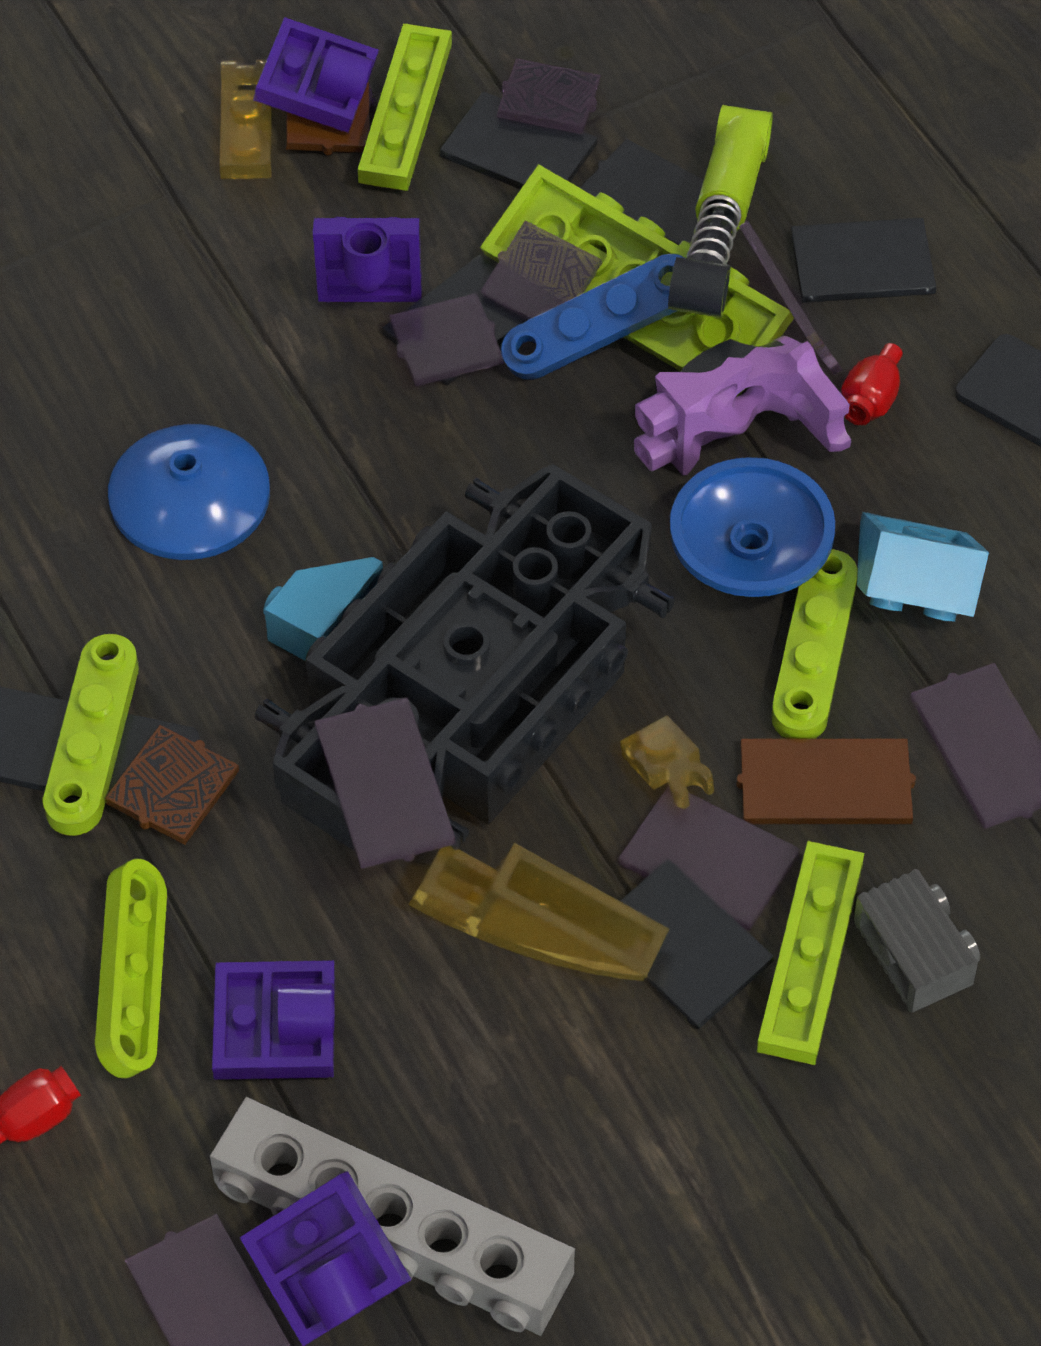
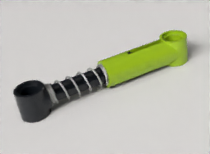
[668,105,773,318]

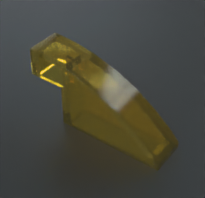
[408,842,669,981]

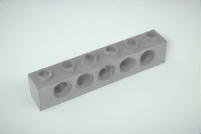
[210,1097,575,1336]

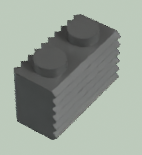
[854,869,980,1013]

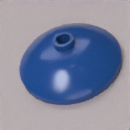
[108,424,270,560]
[670,458,835,597]

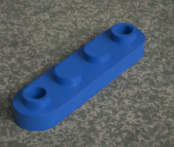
[501,254,685,380]

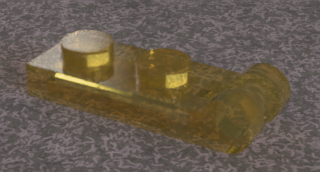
[219,59,272,179]

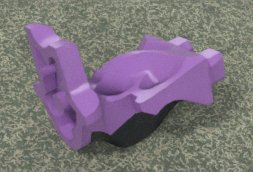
[634,336,851,475]

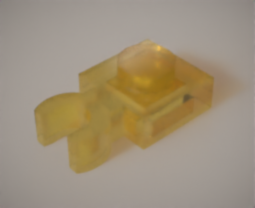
[620,716,714,809]

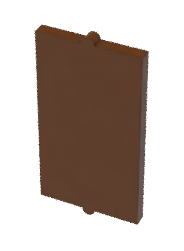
[736,739,916,824]

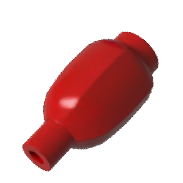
[841,343,903,425]
[0,1066,82,1144]

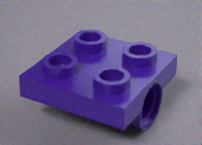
[253,17,379,133]
[313,217,422,302]
[212,960,335,1080]
[240,1171,412,1346]

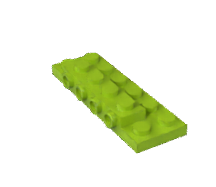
[480,164,794,396]

